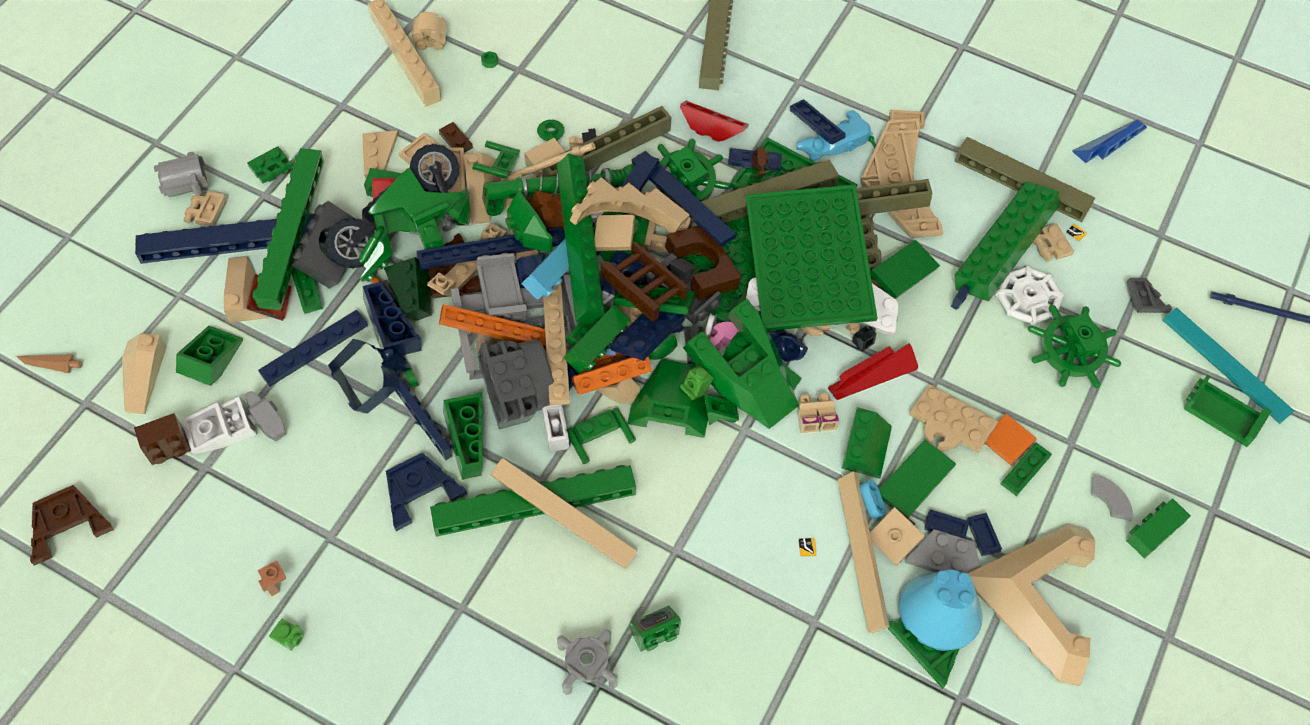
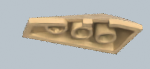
[463,153,501,225]

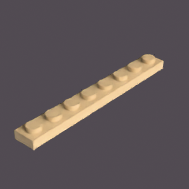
[543,283,570,406]

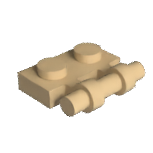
[183,191,227,226]
[1033,223,1074,262]

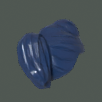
[768,330,808,362]

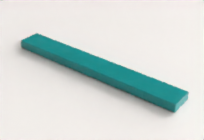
[1163,308,1295,424]

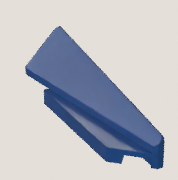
[1072,120,1147,163]

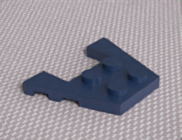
[386,453,467,531]

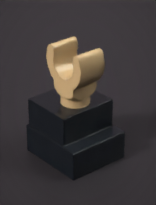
[568,128,597,149]
[846,323,877,352]

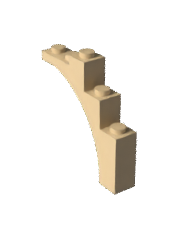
[570,178,690,233]

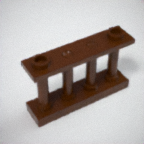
[601,242,688,322]

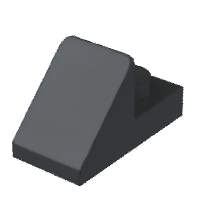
[659,258,696,288]

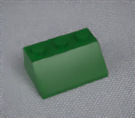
[841,407,892,479]

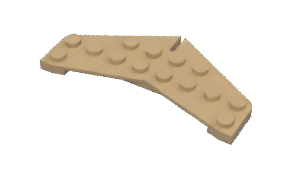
[861,118,943,238]

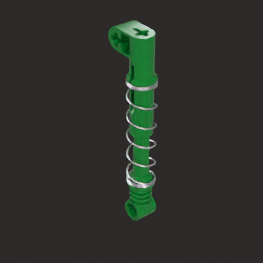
[482,164,635,216]

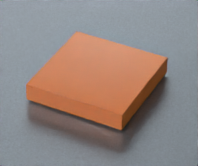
[985,413,1037,465]

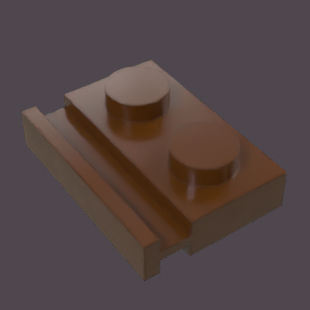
[752,147,768,179]

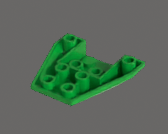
[627,359,708,438]

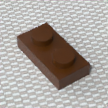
[439,122,473,153]

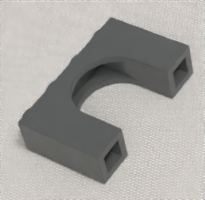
[292,201,357,289]

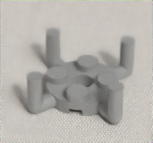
[557,629,617,695]

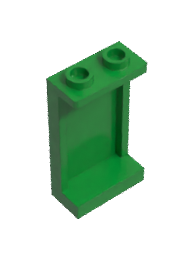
[1184,374,1272,447]

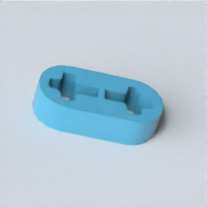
[860,480,886,519]

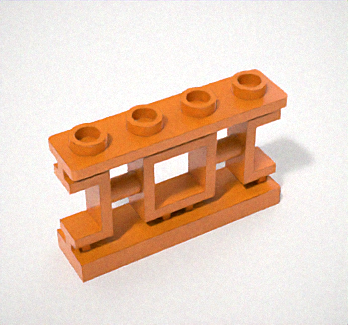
[572,352,652,395]

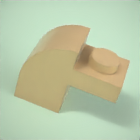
[644,221,669,254]

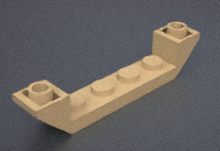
[427,223,507,297]

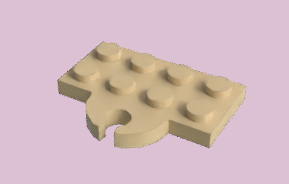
[909,384,998,453]

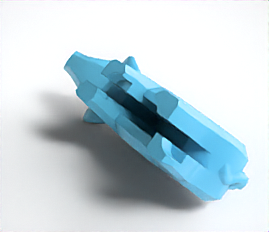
[797,110,873,161]

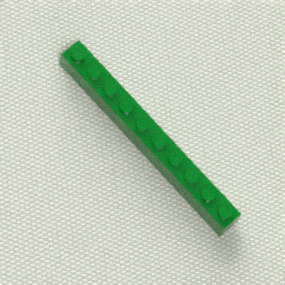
[253,148,324,310]
[557,153,604,325]
[430,465,636,537]

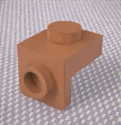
[257,561,286,596]

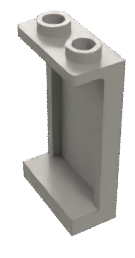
[476,253,527,322]

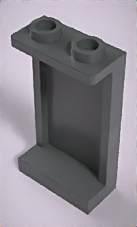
[646,253,721,324]

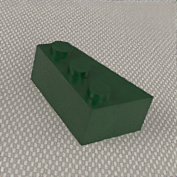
[384,257,432,321]

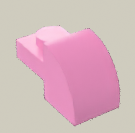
[709,322,740,351]

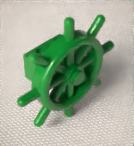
[656,139,731,201]
[1028,305,1122,389]

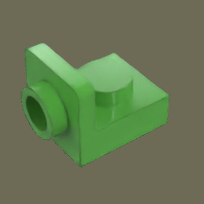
[269,618,304,651]

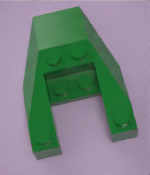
[683,299,799,429]

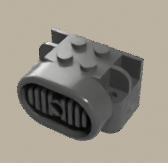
[477,339,554,430]

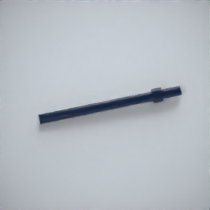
[1210,291,1310,324]

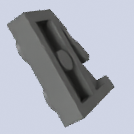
[1127,278,1172,313]

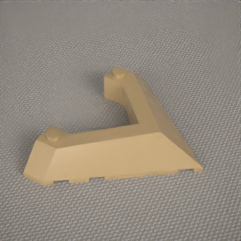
[967,524,1095,686]

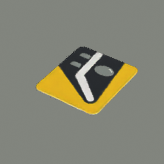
[1066,224,1087,241]
[799,538,816,556]

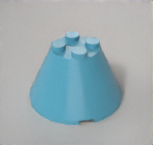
[899,570,983,651]

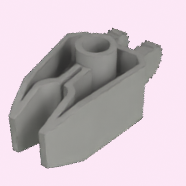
[245,391,286,441]

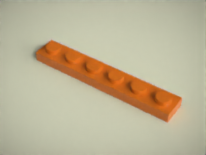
[439,304,546,350]

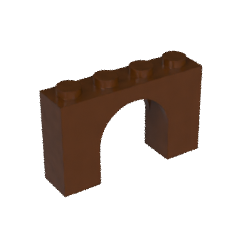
[665,226,741,301]

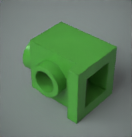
[680,365,713,400]

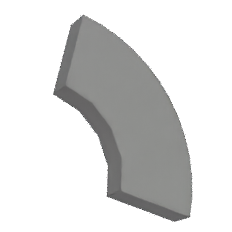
[1092,474,1133,521]

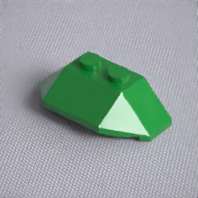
[505,192,552,253]

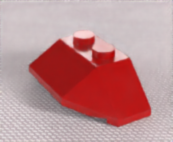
[680,100,749,142]

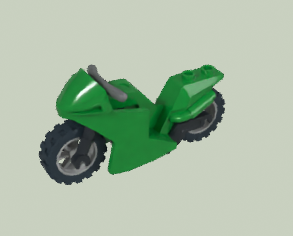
[326,143,471,282]

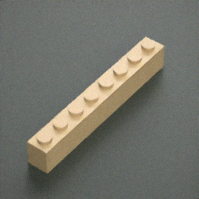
[368,0,441,107]

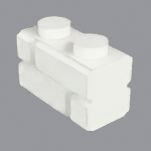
[542,405,569,452]

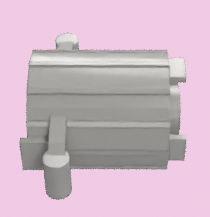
[154,152,208,197]

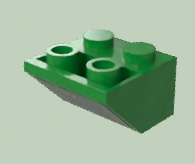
[630,606,681,652]

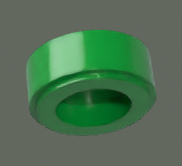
[481,51,498,68]
[405,368,419,388]

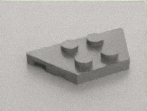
[905,529,981,573]

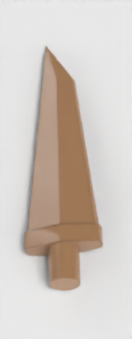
[16,354,82,373]

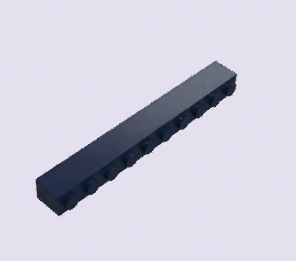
[135,214,327,264]

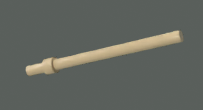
[510,142,595,176]

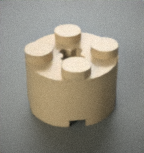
[412,12,447,50]

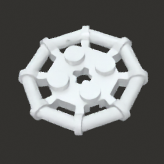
[995,265,1065,326]

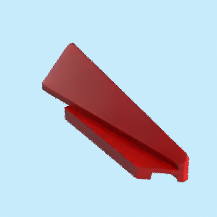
[828,343,918,400]

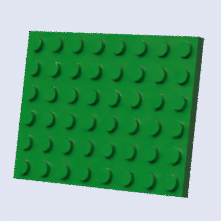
[745,185,878,331]

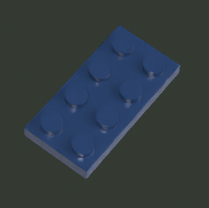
[610,311,685,361]

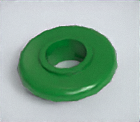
[537,119,564,141]

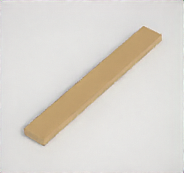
[490,458,638,569]
[838,472,890,633]

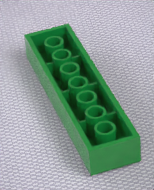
[955,181,1059,302]

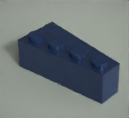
[362,282,422,355]

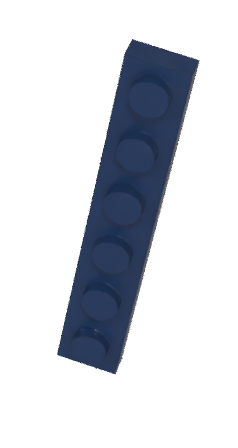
[258,310,368,387]
[381,366,453,461]

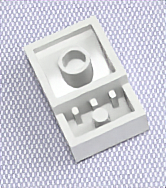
[181,396,257,454]

